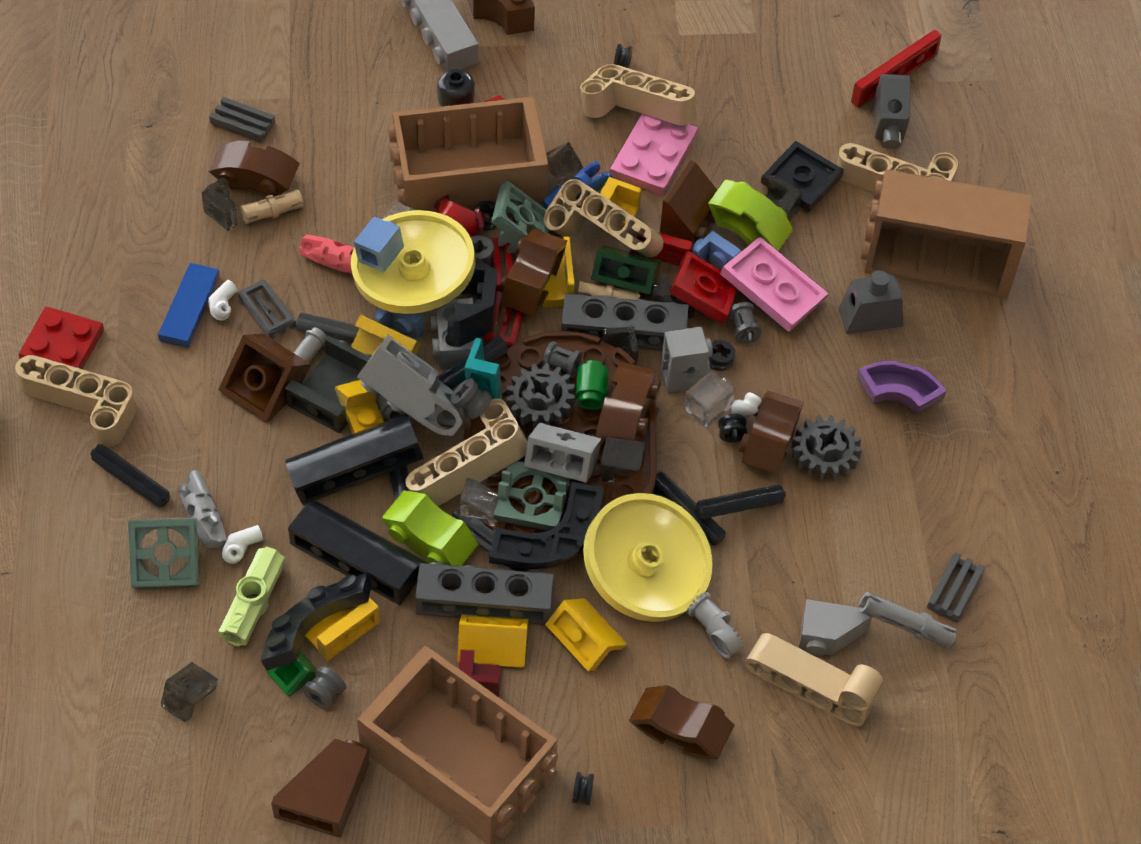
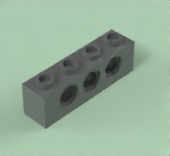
[561,294,688,351]
[415,562,553,625]

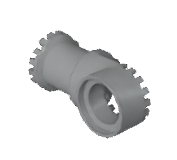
[686,592,744,659]

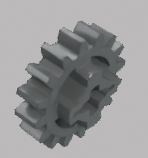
[506,363,576,429]
[791,415,862,481]

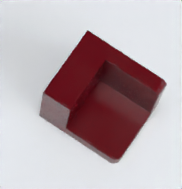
[459,650,502,697]

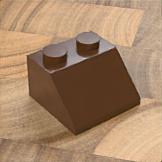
[660,160,717,252]
[218,333,311,422]

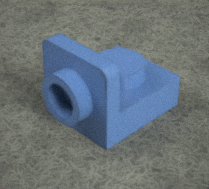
[692,231,741,269]
[375,308,425,340]

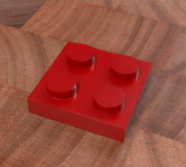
[669,251,737,324]
[18,306,104,369]

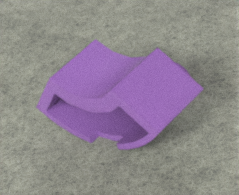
[857,361,947,415]

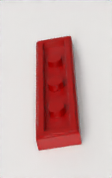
[851,29,942,108]

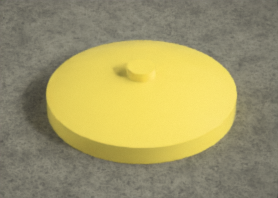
[351,210,475,314]
[583,493,713,622]

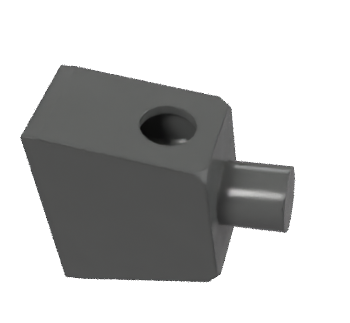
[873,74,910,149]
[839,270,903,334]

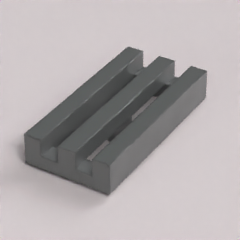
[209,97,275,142]
[238,279,296,339]
[927,552,985,622]

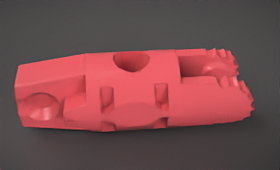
[299,234,354,274]

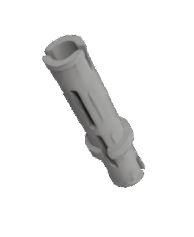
[858,592,956,648]

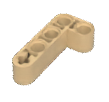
[580,64,697,125]
[836,143,958,192]
[544,179,663,257]
[15,355,136,448]
[406,399,528,506]
[745,633,883,727]

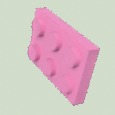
[610,114,698,196]
[720,237,828,332]

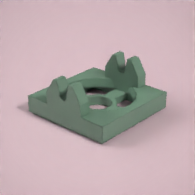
[491,180,549,254]
[494,461,572,530]
[128,518,201,588]

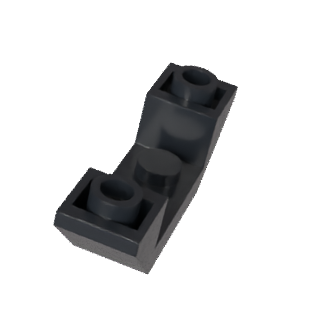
[447,257,497,347]

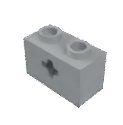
[661,327,713,394]
[524,423,601,482]

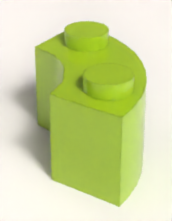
[708,180,793,251]
[381,490,479,566]

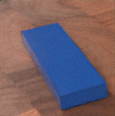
[158,263,220,347]

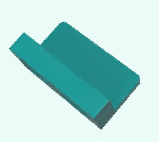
[464,338,502,400]

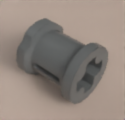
[728,302,762,343]
[542,341,583,378]

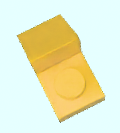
[335,380,384,434]

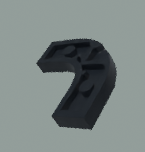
[489,482,604,569]
[261,573,372,671]

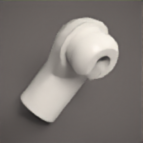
[208,280,238,321]
[731,392,762,419]
[222,525,263,564]

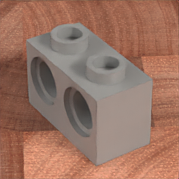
[430,298,475,369]

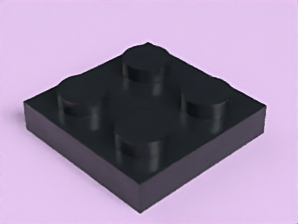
[761,141,844,212]

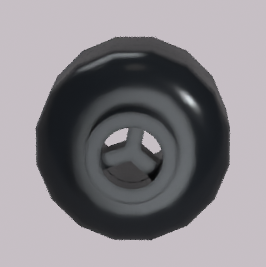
[437,69,475,107]

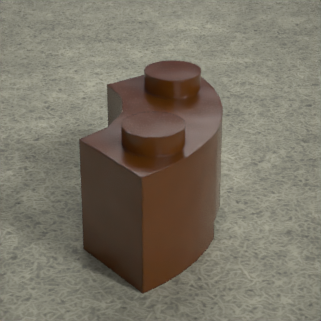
[468,0,535,35]
[208,141,300,197]
[499,229,567,316]
[596,362,661,445]
[739,391,804,474]
[629,685,735,759]

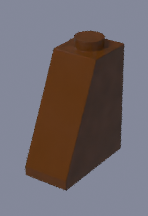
[271,739,370,838]

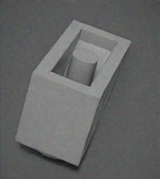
[799,599,872,656]

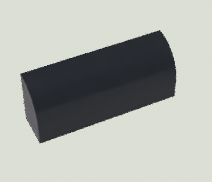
[285,413,424,505]
[288,501,428,606]

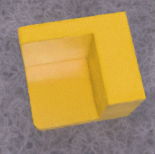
[598,177,642,227]

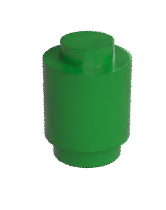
[575,360,609,410]

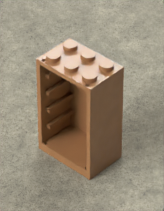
[388,97,548,212]
[861,169,1032,299]
[357,645,558,844]

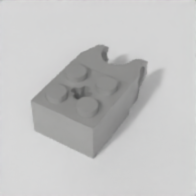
[357,334,465,436]

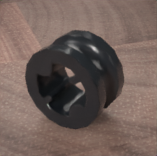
[614,44,633,68]
[474,201,497,231]
[708,340,735,371]
[718,414,748,443]
[572,772,594,806]

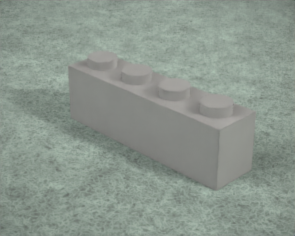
[400,0,479,71]

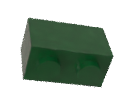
[591,245,662,294]

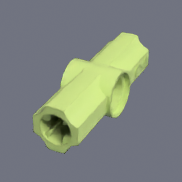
[218,547,286,647]

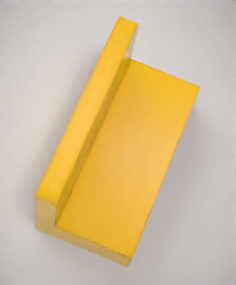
[543,237,574,308]
[351,314,421,355]
[305,598,380,662]
[545,598,627,671]
[457,614,528,668]

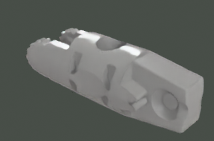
[177,469,227,548]

